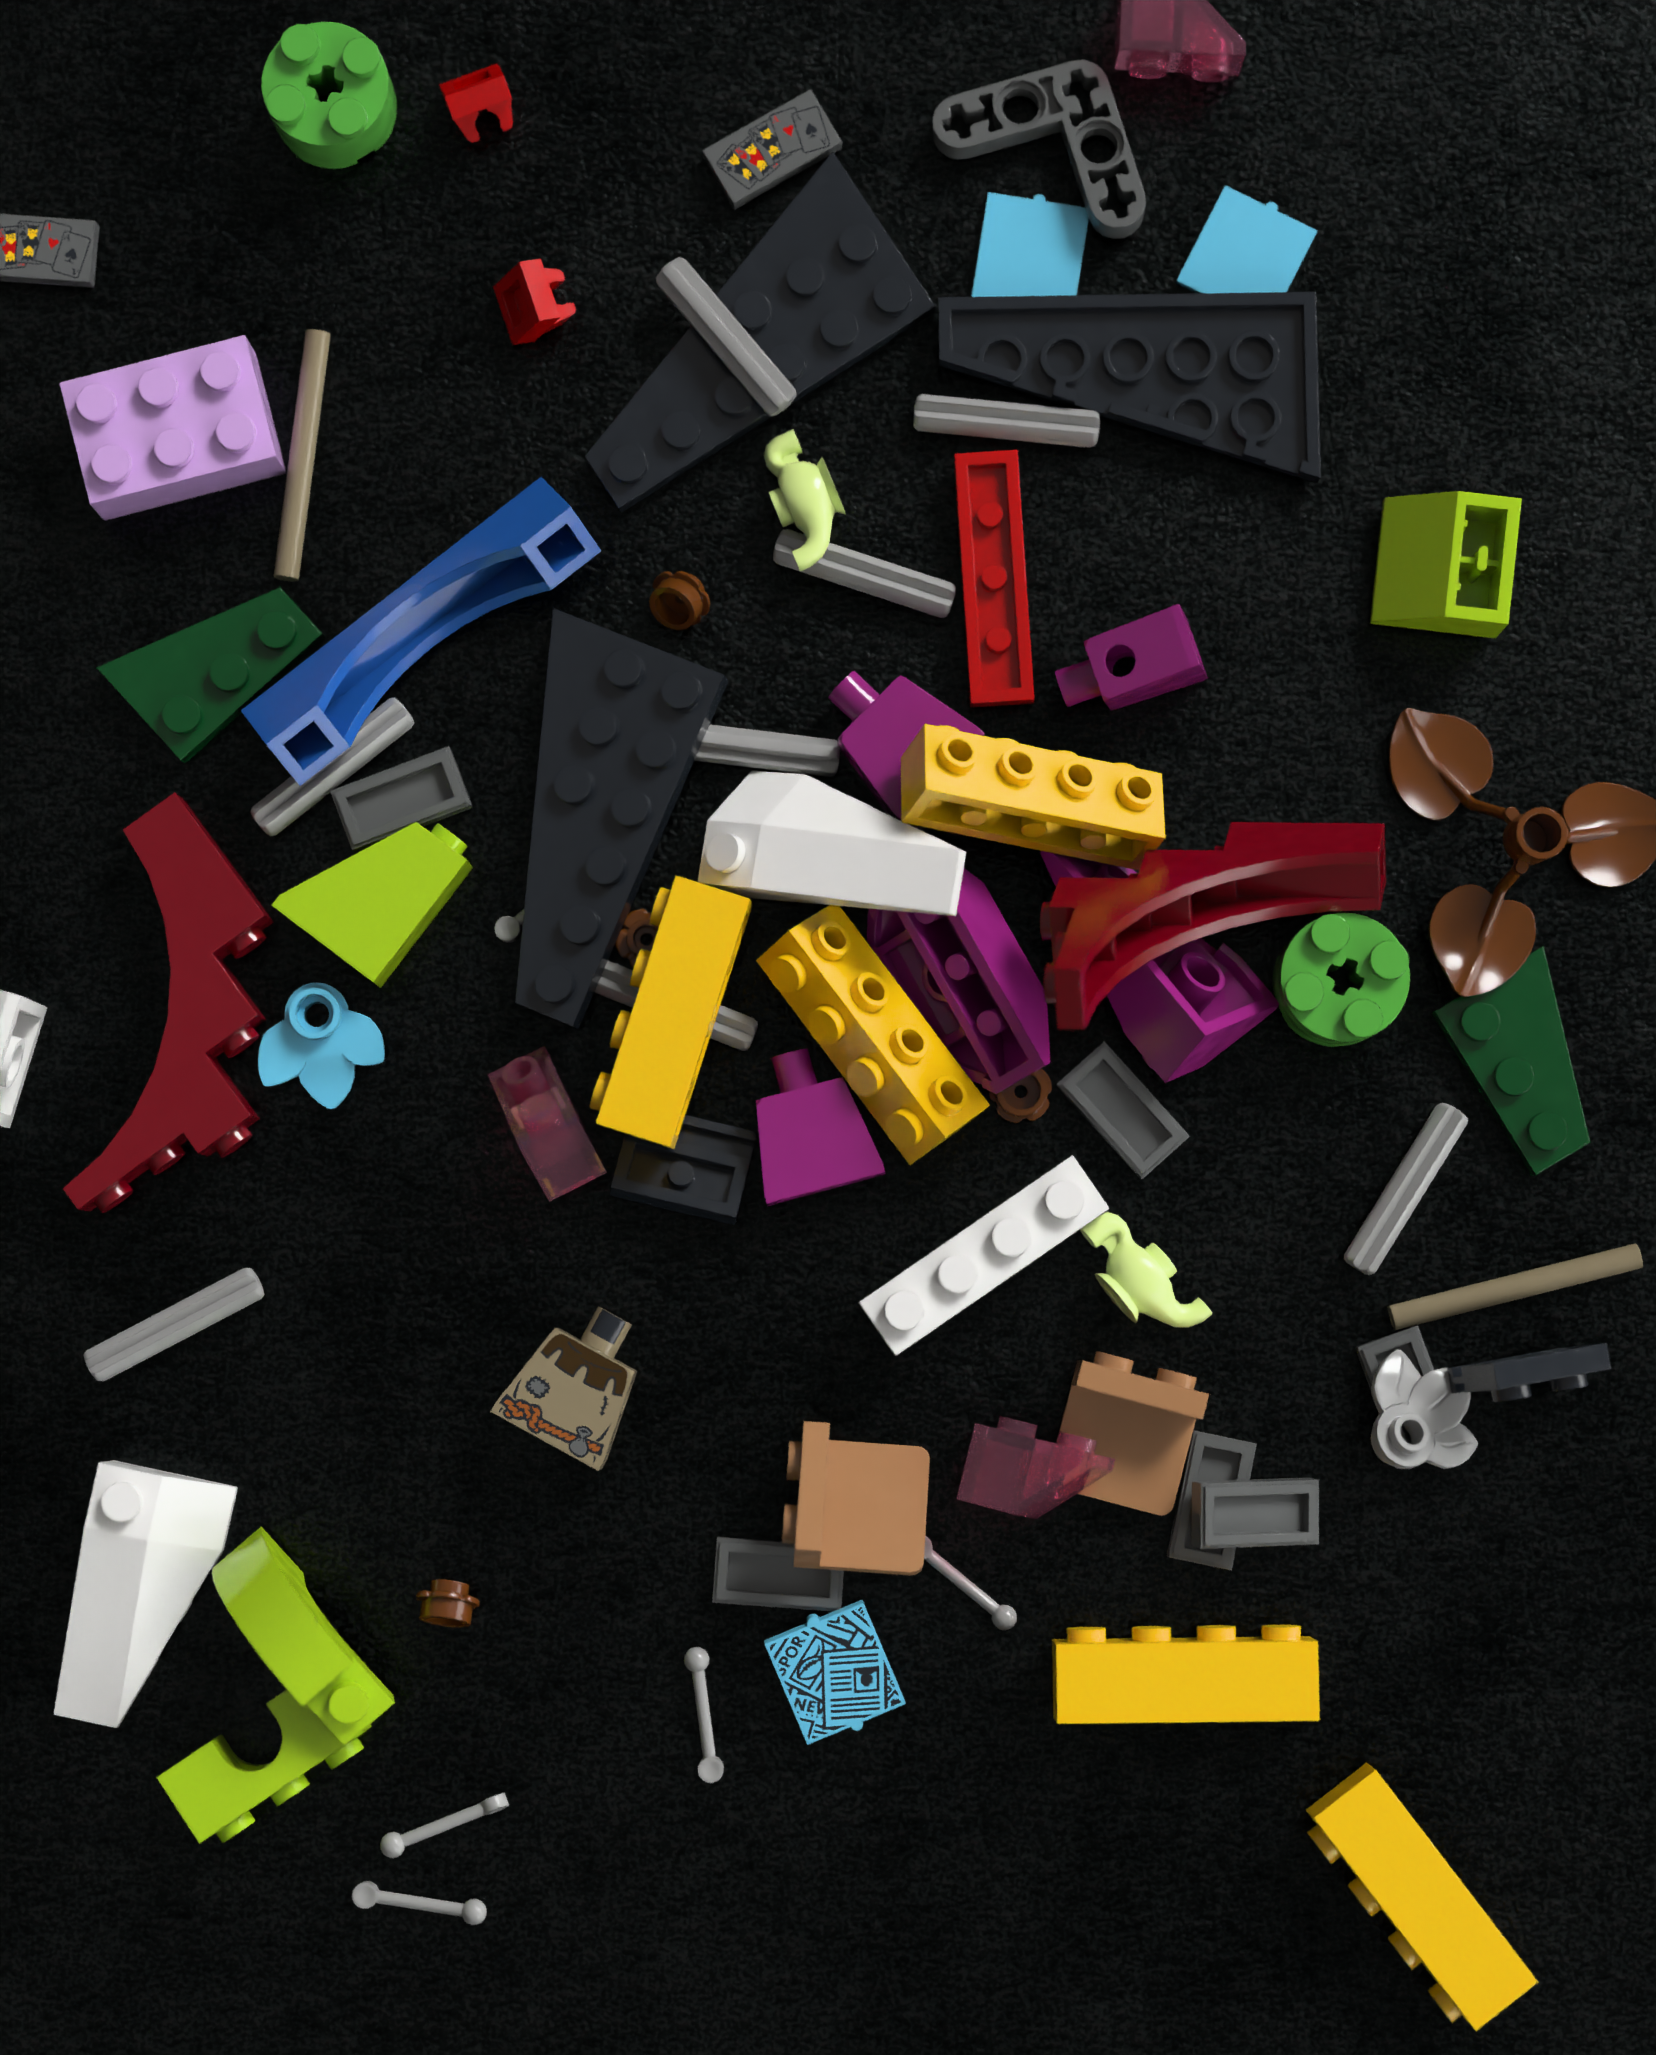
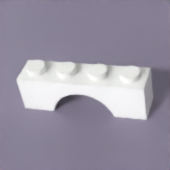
[859,1155,1110,1356]

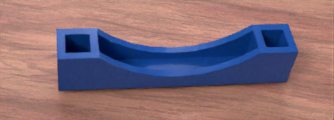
[241,477,601,786]

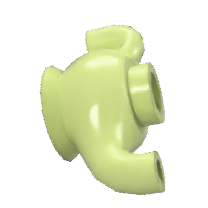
[764,430,846,572]
[1080,1212,1212,1328]

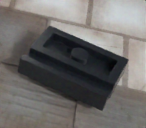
[610,1115,757,1226]
[1447,1343,1611,1402]

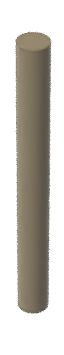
[274,329,330,581]
[1388,1243,1643,1330]

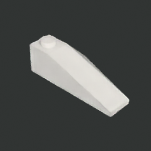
[698,771,966,916]
[54,1460,238,1728]

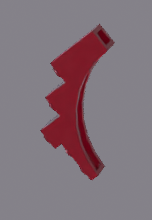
[63,792,274,1213]
[1040,822,1386,1029]

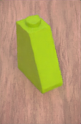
[272,822,473,988]

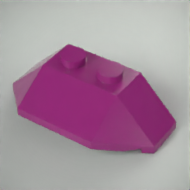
[867,868,1050,1094]

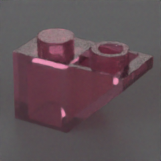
[1115,0,1246,82]
[488,1046,607,1202]
[957,1416,1115,1519]

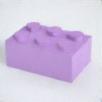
[60,335,286,521]

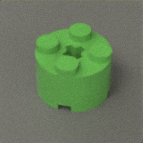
[262,22,397,169]
[1272,913,1410,1047]

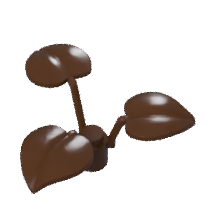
[1388,708,1656,997]

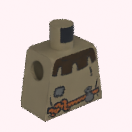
[490,1306,637,1471]

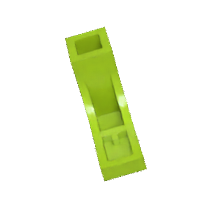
[212,1526,395,1746]

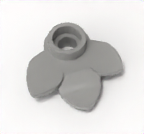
[1371,1350,1478,1469]

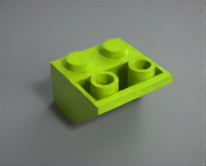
[1370,491,1522,638]

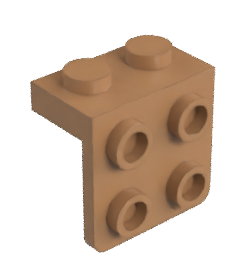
[1048,1351,1209,1516]
[782,1421,930,1575]

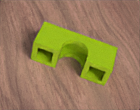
[157,1690,371,1844]

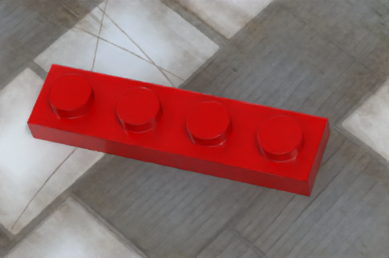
[954,450,1034,707]

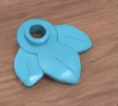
[258,983,385,1110]

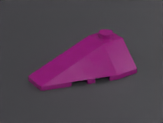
[1040,851,1279,1083]

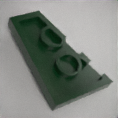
[97,588,325,764]
[1431,946,1590,1176]

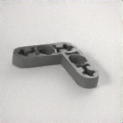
[933,60,1146,239]

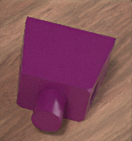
[1055,604,1208,710]
[828,671,985,821]
[756,1048,885,1206]

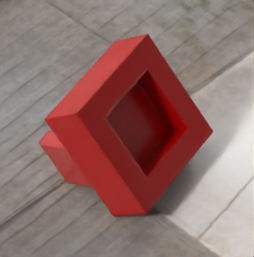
[439,64,513,142]
[493,259,576,345]

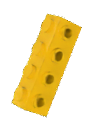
[901,724,1165,870]
[590,876,753,1149]
[756,905,990,1165]
[1052,1625,1320,1724]
[1306,1763,1538,2031]

